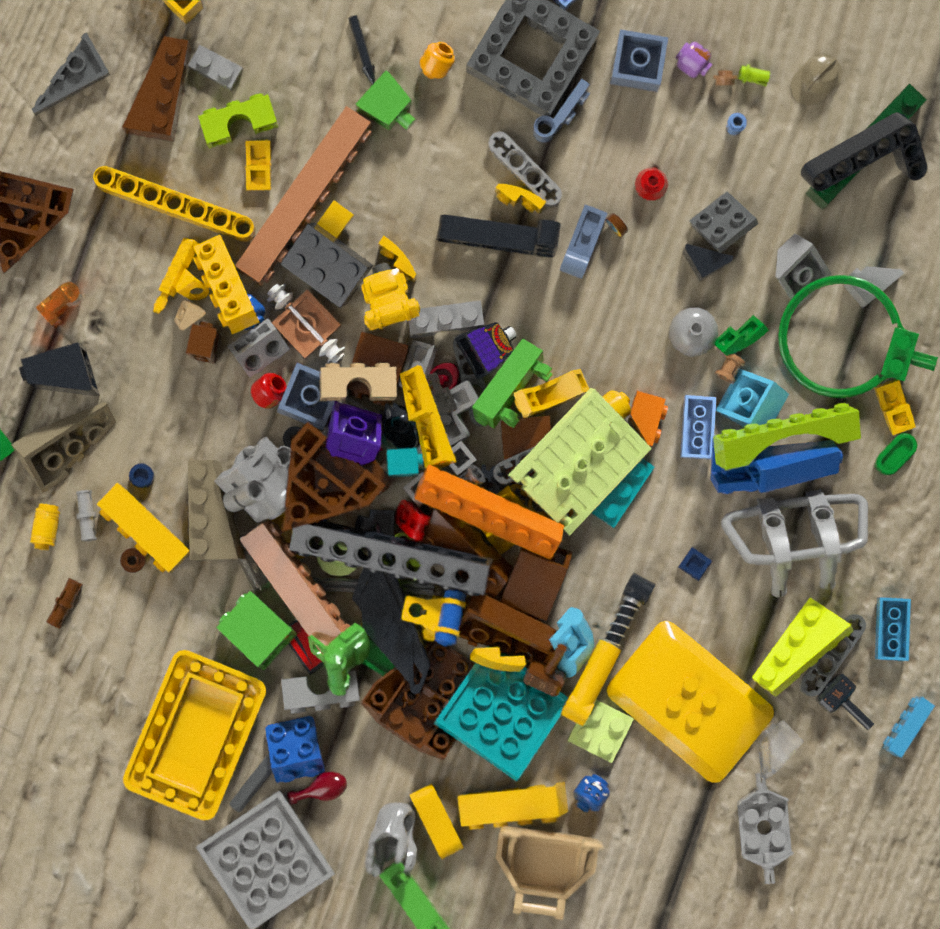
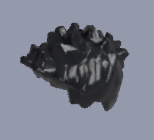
[379,403,419,449]

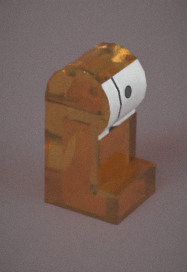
[35,282,82,329]

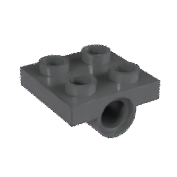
[689,191,758,254]

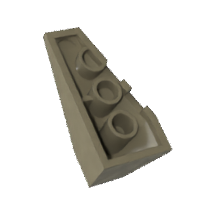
[11,402,116,493]

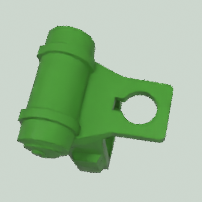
[308,623,369,696]

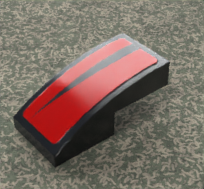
[289,620,324,675]

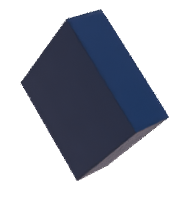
[678,547,712,581]

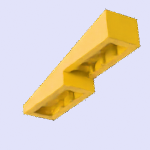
[400,365,456,469]

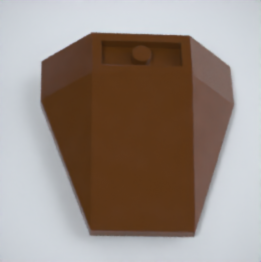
[361,640,474,760]

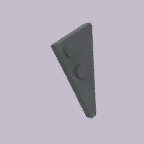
[32,32,110,116]

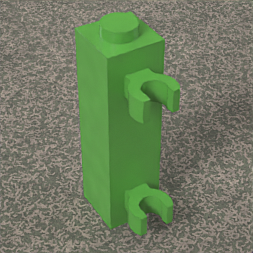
[472,338,553,429]
[379,861,450,929]

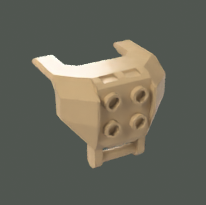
[496,826,603,920]

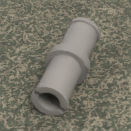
[76,490,97,542]

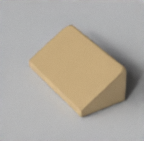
[174,299,206,331]

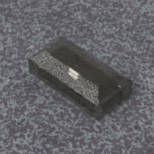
[237,547,273,596]

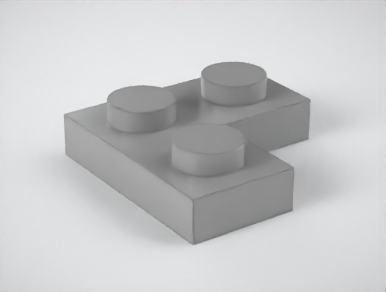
[434,381,478,447]

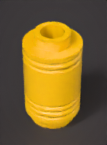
[30,504,60,551]

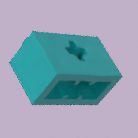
[387,448,423,478]

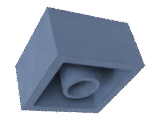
[610,29,668,92]
[277,363,334,431]

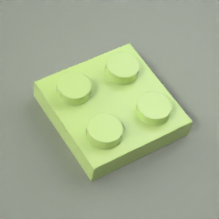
[567,700,634,763]

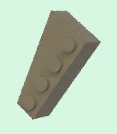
[188,460,246,561]

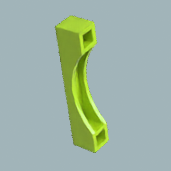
[713,403,861,470]

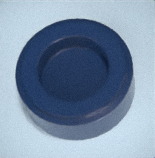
[129,463,155,489]

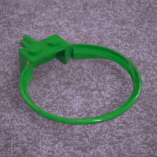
[778,275,938,398]

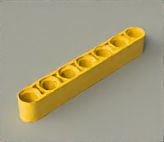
[93,166,256,242]

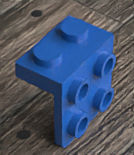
[710,438,758,494]
[265,716,325,783]

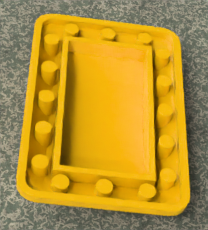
[607,621,774,783]
[123,650,266,820]

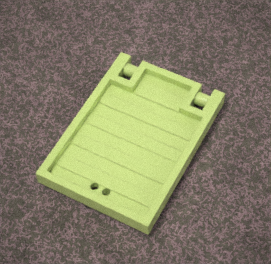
[508,388,652,535]

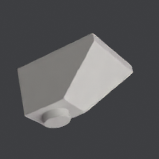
[776,233,832,308]

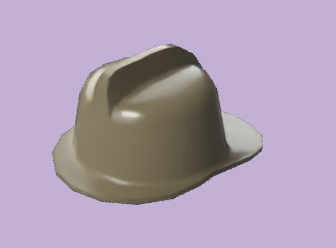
[790,54,843,106]

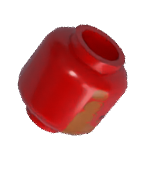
[251,373,287,409]

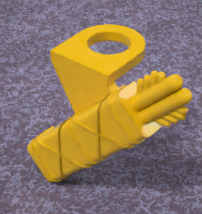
[153,237,209,314]

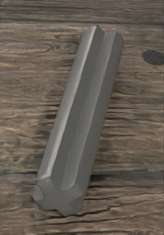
[229,753,273,812]

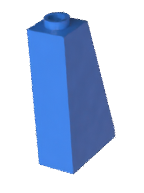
[746,440,843,493]

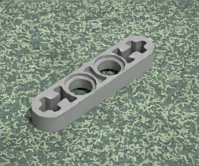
[488,132,562,207]

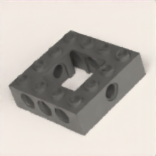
[466,0,600,117]

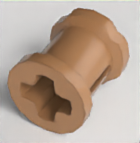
[715,354,745,384]

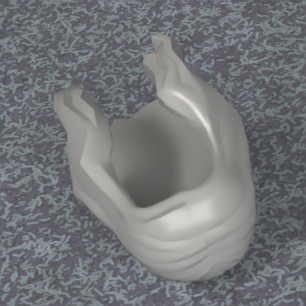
[365,803,417,877]

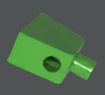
[355,70,416,130]

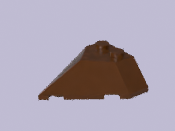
[0,171,74,274]
[283,422,386,532]

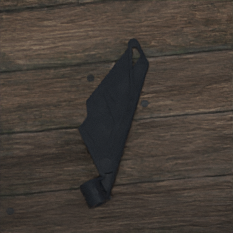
[352,515,431,694]

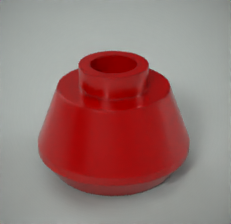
[635,168,668,201]

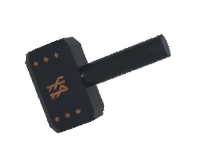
[816,674,874,730]

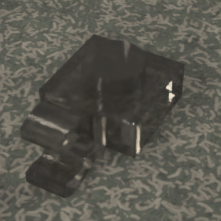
[426,373,458,416]

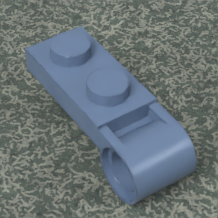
[533,79,590,143]
[559,204,608,279]

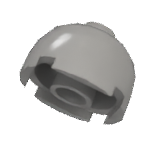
[669,308,718,357]

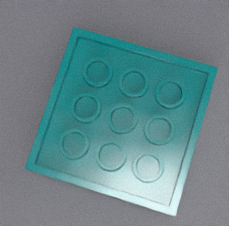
[434,646,569,781]

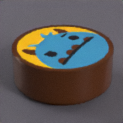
[605,213,628,237]

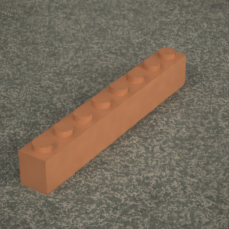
[235,106,372,286]

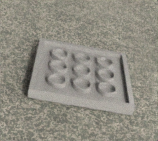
[196,790,335,929]

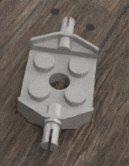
[737,772,793,884]

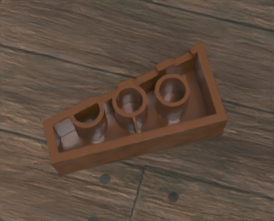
[122,36,191,142]
[413,508,513,599]
[458,594,558,665]

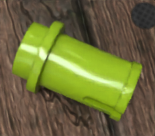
[738,64,770,86]

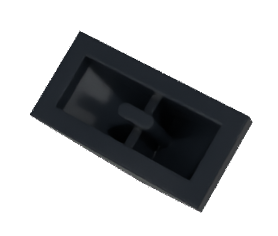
[682,244,733,282]

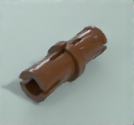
[46,578,83,629]

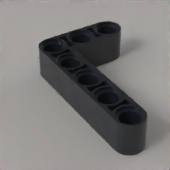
[801,113,928,191]
[436,215,561,258]

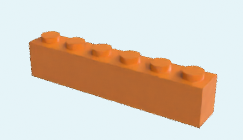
[414,464,564,560]

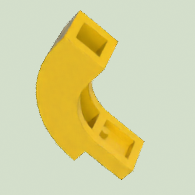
[514,369,589,418]

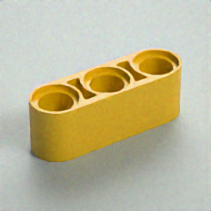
[409,783,464,859]

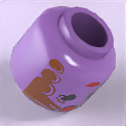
[675,42,713,78]

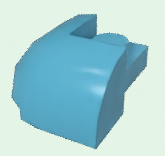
[550,607,595,678]

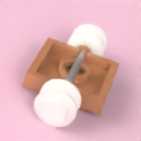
[267,284,345,364]

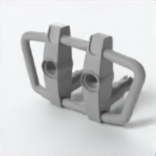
[721,489,868,597]

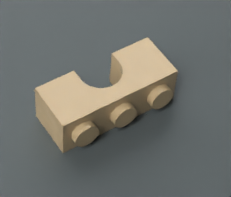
[320,363,397,401]

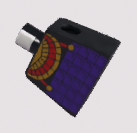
[455,322,516,380]

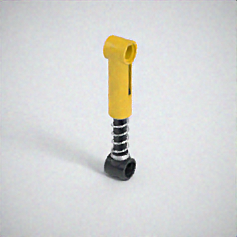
[560,572,656,726]

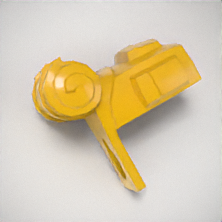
[361,269,421,331]

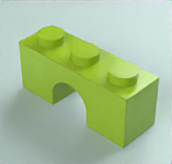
[198,93,278,149]

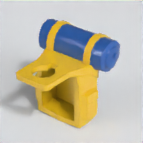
[401,589,466,646]

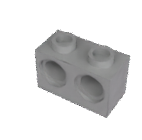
[227,318,290,377]

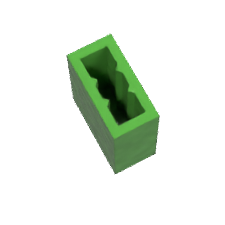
[216,591,297,671]

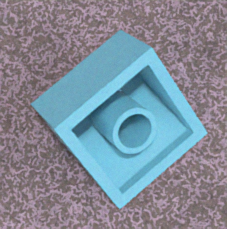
[716,369,789,427]

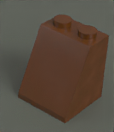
[500,546,573,621]

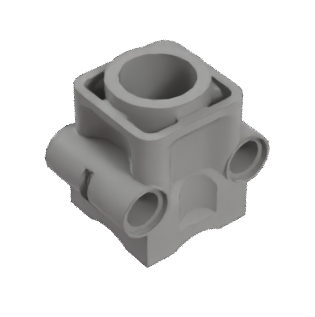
[214,437,291,523]

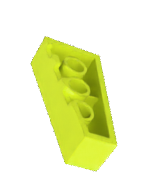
[752,597,854,697]

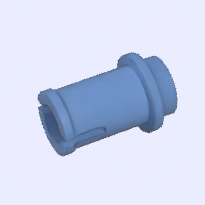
[726,113,747,135]

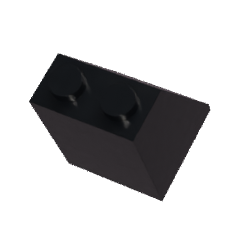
[19,342,100,396]

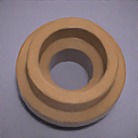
[713,70,738,85]

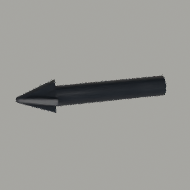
[348,15,375,85]

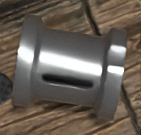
[457,465,485,486]

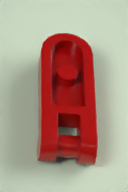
[395,499,431,541]

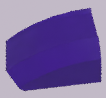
[326,401,382,465]

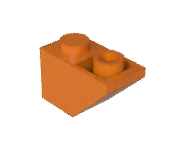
[629,391,668,447]

